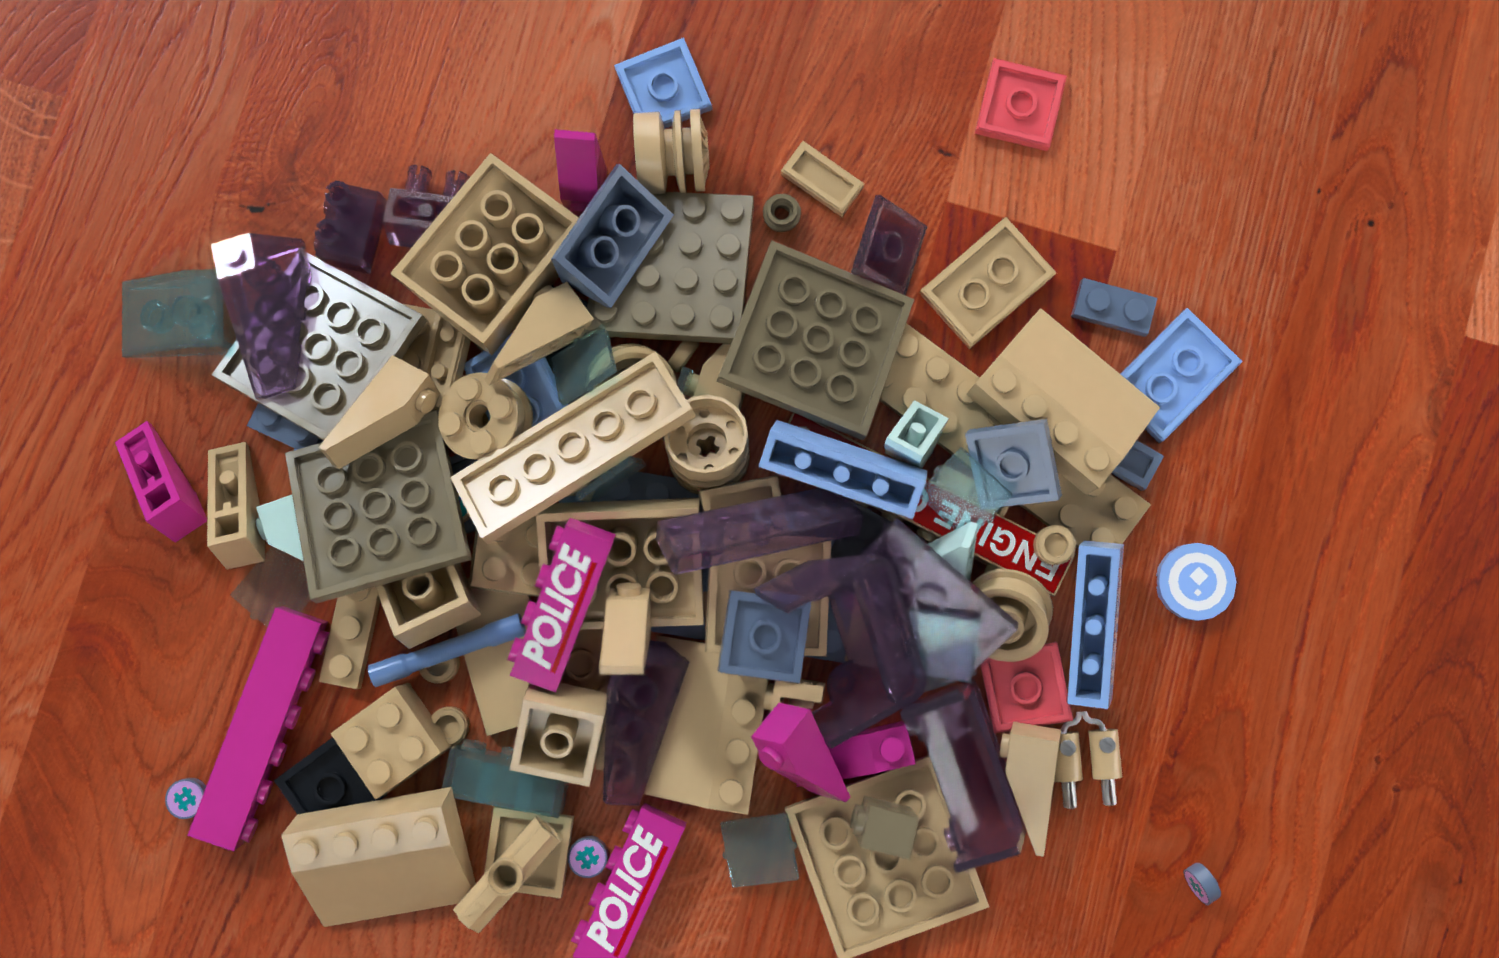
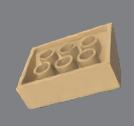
[390,153,579,356]
[966,308,1160,495]
[536,498,704,630]
[632,635,768,815]
[281,787,476,927]

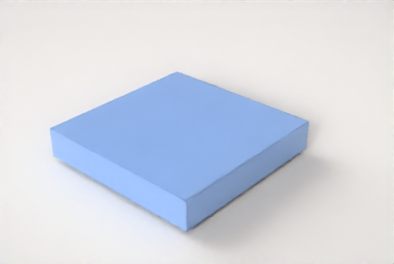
[614,38,712,129]

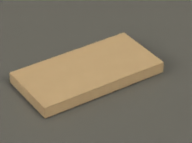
[456,578,532,736]

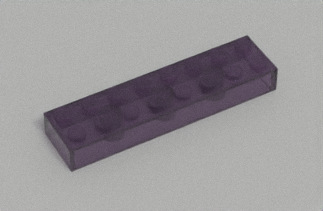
[656,488,864,575]

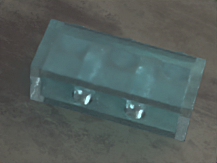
[442,739,569,818]

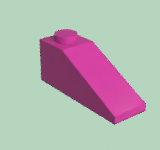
[554,129,607,217]
[115,421,207,543]
[751,702,850,802]
[796,721,916,787]

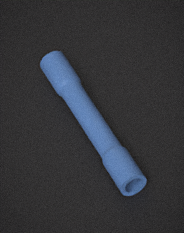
[368,613,526,687]

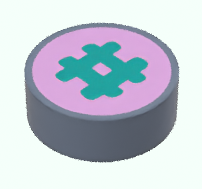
[165,778,206,819]
[568,836,609,878]
[1183,862,1221,905]

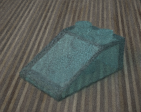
[122,269,239,358]

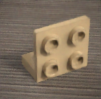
[763,679,826,712]

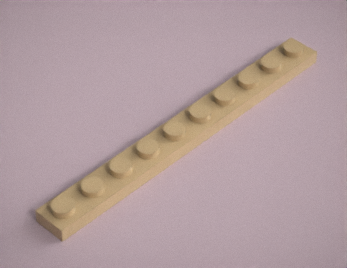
[319,304,435,689]

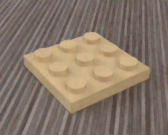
[705,531,831,657]

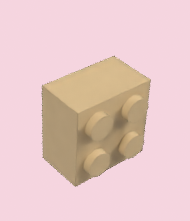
[375,563,482,649]
[330,683,453,800]
[510,683,610,787]

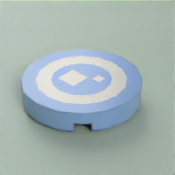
[1156,543,1237,621]

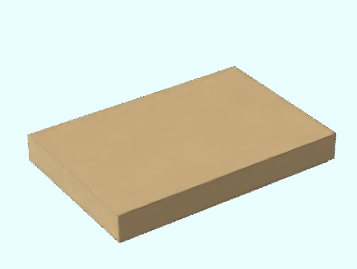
[919,217,1056,349]

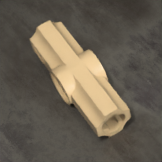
[453,816,562,933]

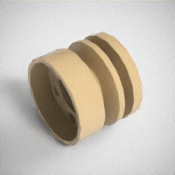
[633,109,710,194]
[664,395,750,494]

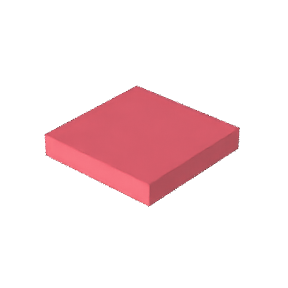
[974,58,1067,151]
[979,642,1073,734]

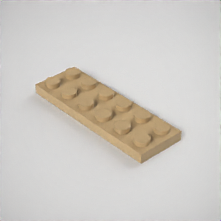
[450,351,696,544]

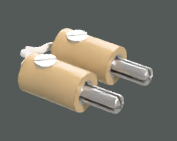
[1054,711,1123,809]

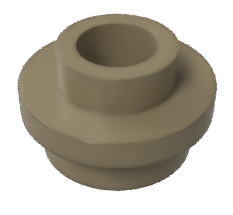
[763,194,801,232]

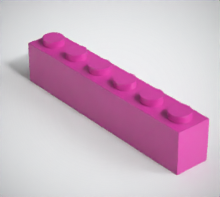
[187,606,330,851]

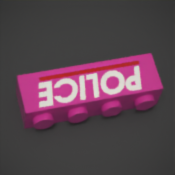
[507,518,616,692]
[571,802,687,958]

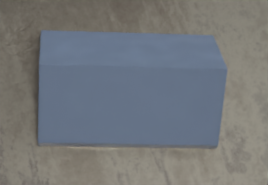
[551,164,674,308]

